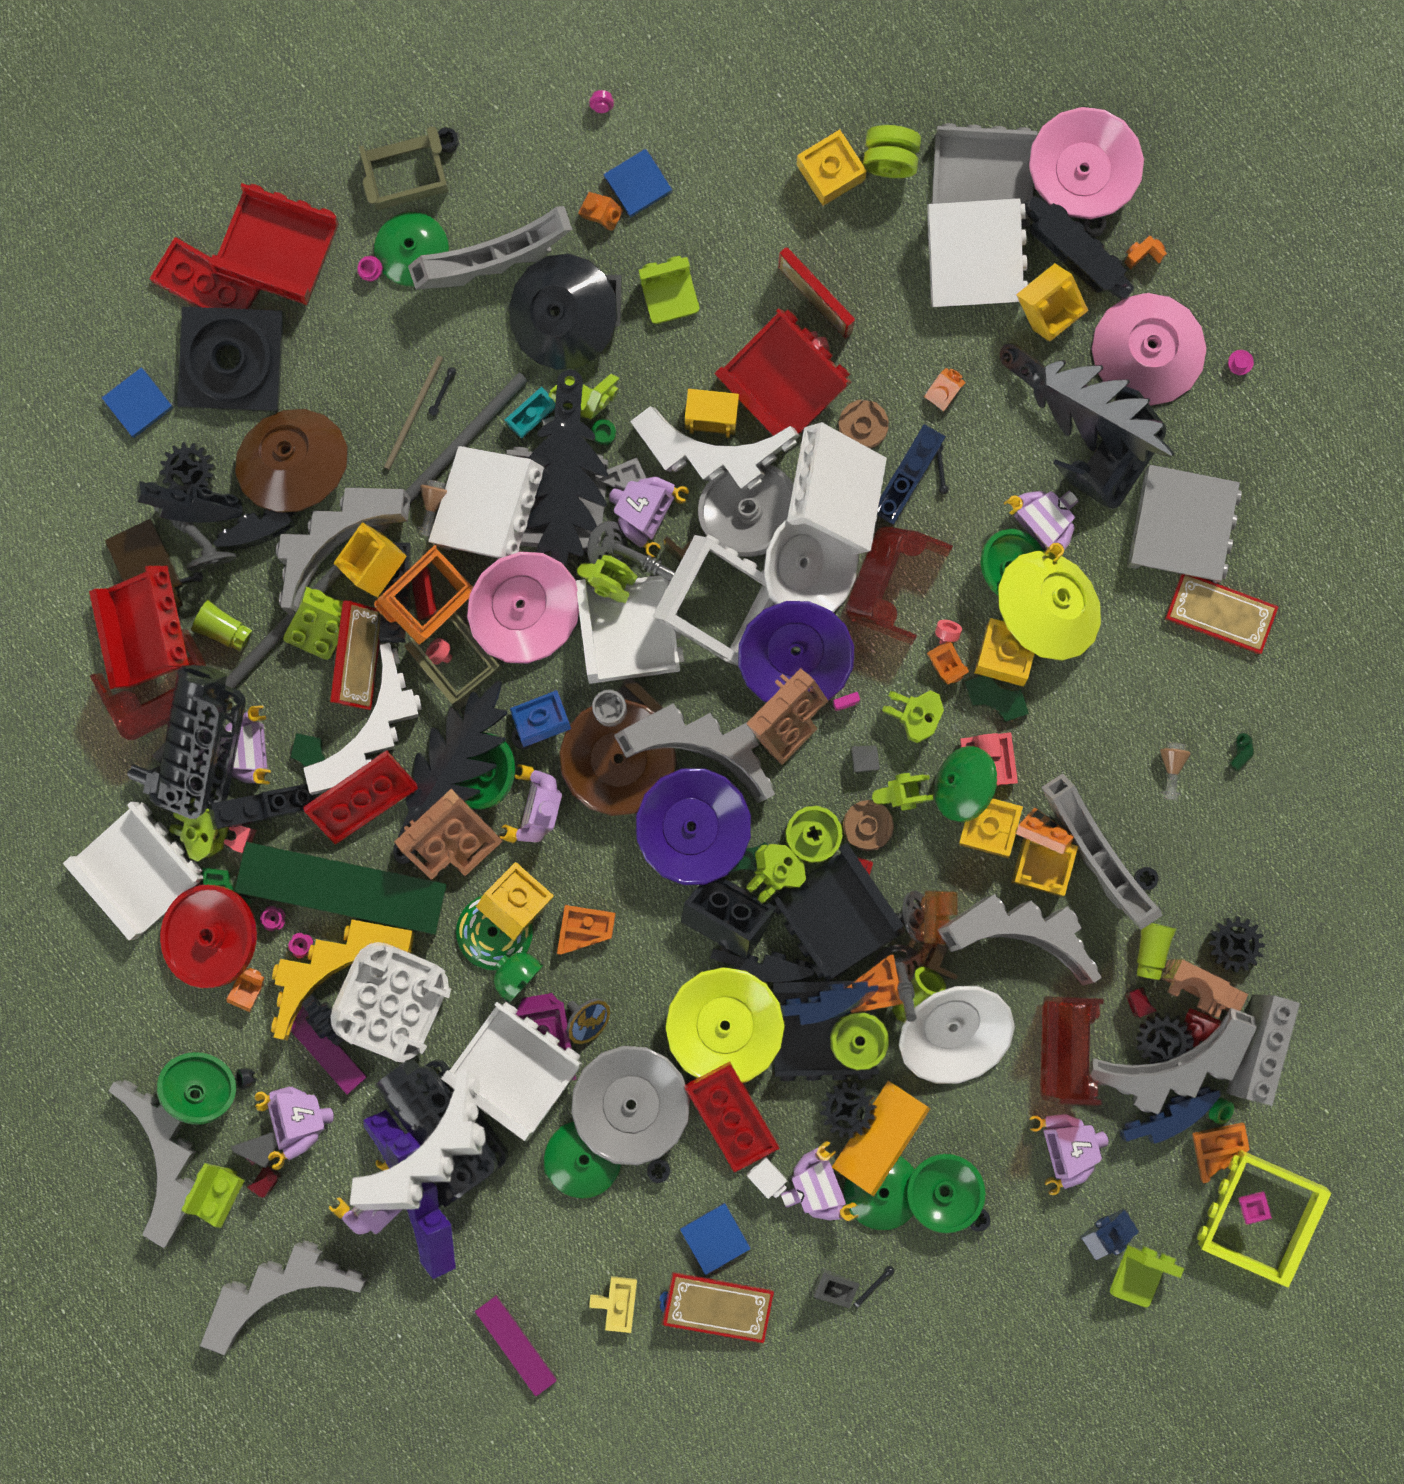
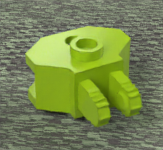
[577,555,638,603]
[882,691,944,743]
[871,773,934,811]
[169,809,229,861]
[747,844,806,903]

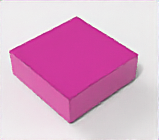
[832,692,860,711]
[1238,1191,1272,1225]

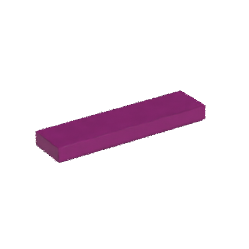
[291,1005,367,1095]
[475,1295,557,1397]

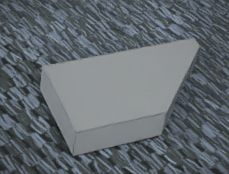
[594,458,646,491]

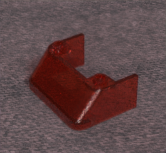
[846,526,953,645]
[90,629,207,740]
[1040,996,1104,1105]

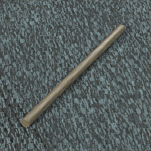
[384,356,443,470]

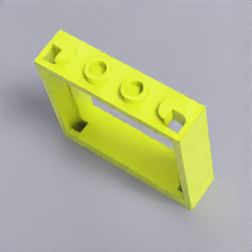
[1197,1150,1331,1288]

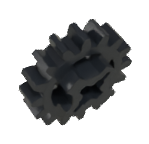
[159,442,216,494]
[1207,916,1265,972]
[302,995,344,1046]
[1136,1012,1193,1064]
[820,1082,877,1139]

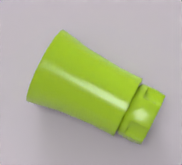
[191,600,252,651]
[1137,923,1176,980]
[892,967,946,1023]

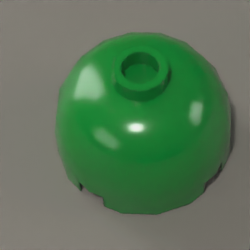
[494,952,543,1004]

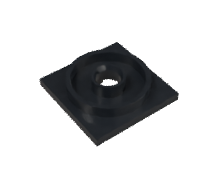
[177,306,284,412]

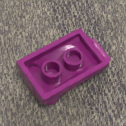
[516,993,577,1081]

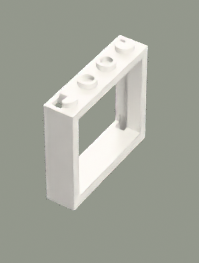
[652,534,774,666]

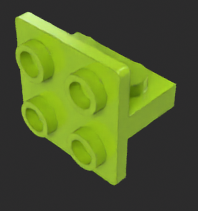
[181,1163,245,1228]

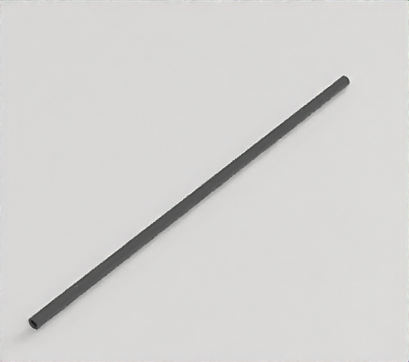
[152,373,528,764]

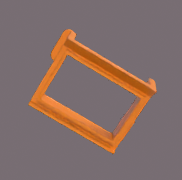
[374,545,474,645]

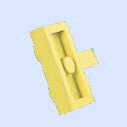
[589,1276,637,1333]

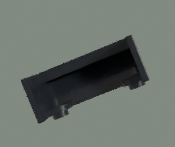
[1053,380,1166,509]

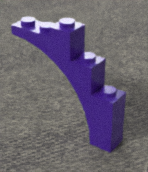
[363,1110,456,1279]

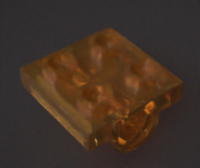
[921,891,958,944]

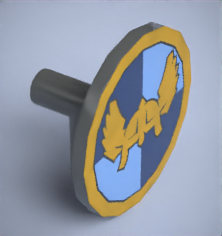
[566,998,610,1044]

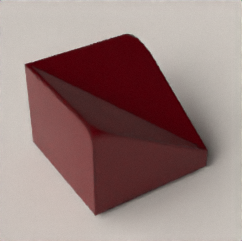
[1125,987,1157,1018]
[247,1166,281,1198]

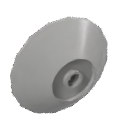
[571,1046,690,1165]

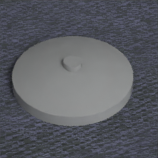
[698,464,794,557]

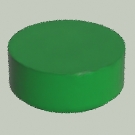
[591,419,616,446]
[1209,1097,1234,1125]

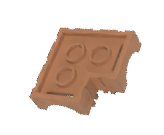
[746,668,828,765]
[394,789,502,880]
[1160,959,1248,1018]

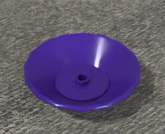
[738,601,854,703]
[636,768,751,885]

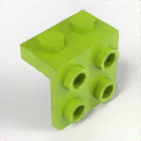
[639,256,699,324]
[549,374,620,419]
[283,587,343,660]
[1110,1245,1184,1308]

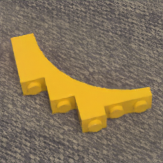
[271,920,415,1041]

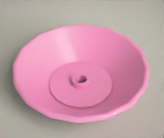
[1029,107,1144,219]
[1091,293,1206,406]
[467,552,579,664]

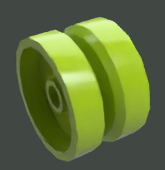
[863,125,921,178]
[785,806,842,863]
[830,1012,889,1070]

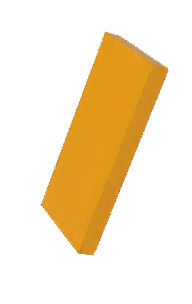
[832,1081,931,1196]

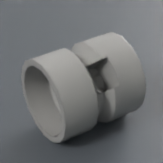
[592,690,627,727]

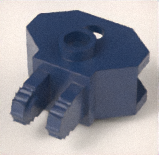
[1080,1209,1139,1260]

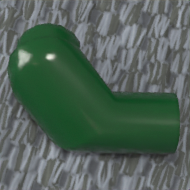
[1229,733,1254,772]

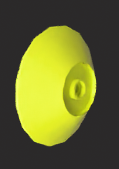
[998,551,1101,661]
[665,967,785,1083]

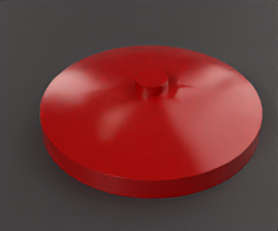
[160,885,257,988]

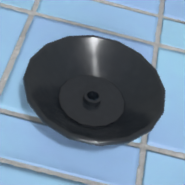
[509,253,618,370]

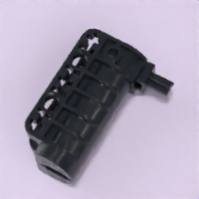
[127,665,246,819]
[375,1058,509,1208]

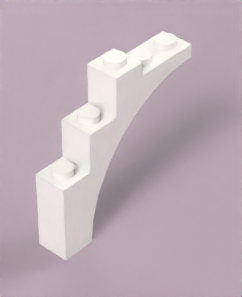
[630,406,800,490]
[304,643,422,795]
[350,1070,485,1210]

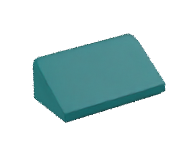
[504,386,556,439]

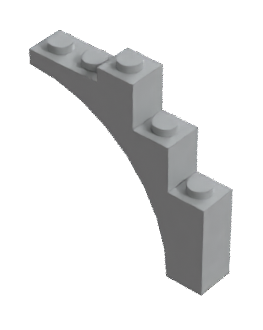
[408,206,572,289]
[276,488,411,615]
[614,704,775,803]
[1041,773,1163,929]
[938,894,1102,986]
[1089,1008,1257,1114]
[109,1079,196,1248]
[200,1240,367,1355]

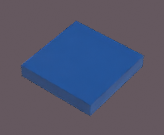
[604,149,672,218]
[102,367,174,438]
[510,690,571,747]
[680,1203,751,1275]

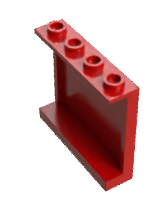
[209,183,339,305]
[714,308,852,436]
[89,566,189,690]

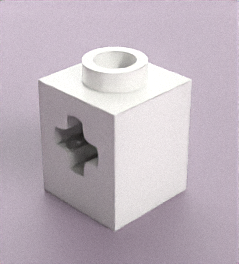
[747,1156,787,1199]

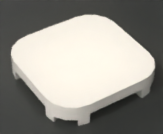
[330,942,451,1063]

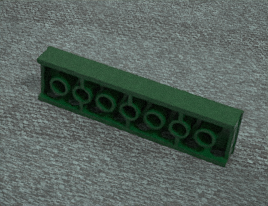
[235,842,448,935]

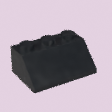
[681,877,776,959]

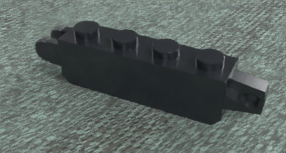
[1024,196,1134,300]

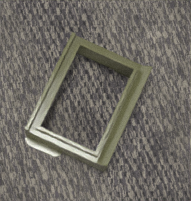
[359,126,449,210]
[404,612,502,709]

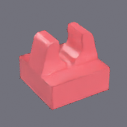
[224,826,256,853]

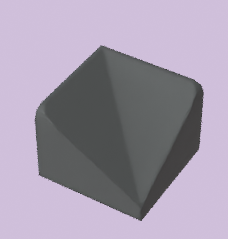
[851,745,880,773]

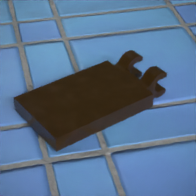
[104,519,184,608]

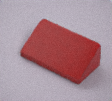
[412,566,437,620]

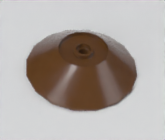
[235,409,348,512]
[559,699,677,816]

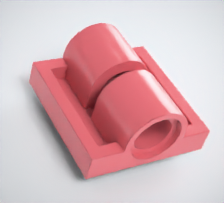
[960,732,1018,786]

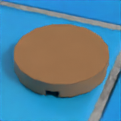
[838,400,888,449]
[843,800,894,851]

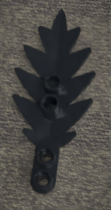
[1000,343,1174,462]
[526,370,608,566]
[393,681,507,864]

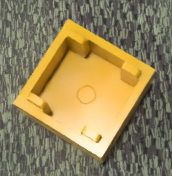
[797,130,867,206]
[1016,263,1088,342]
[685,389,739,438]
[334,522,407,598]
[974,618,1035,686]
[959,798,1023,858]
[1011,837,1078,897]
[476,862,554,941]

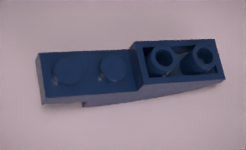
[877,424,946,525]
[780,981,878,1025]
[1119,1086,1220,1144]

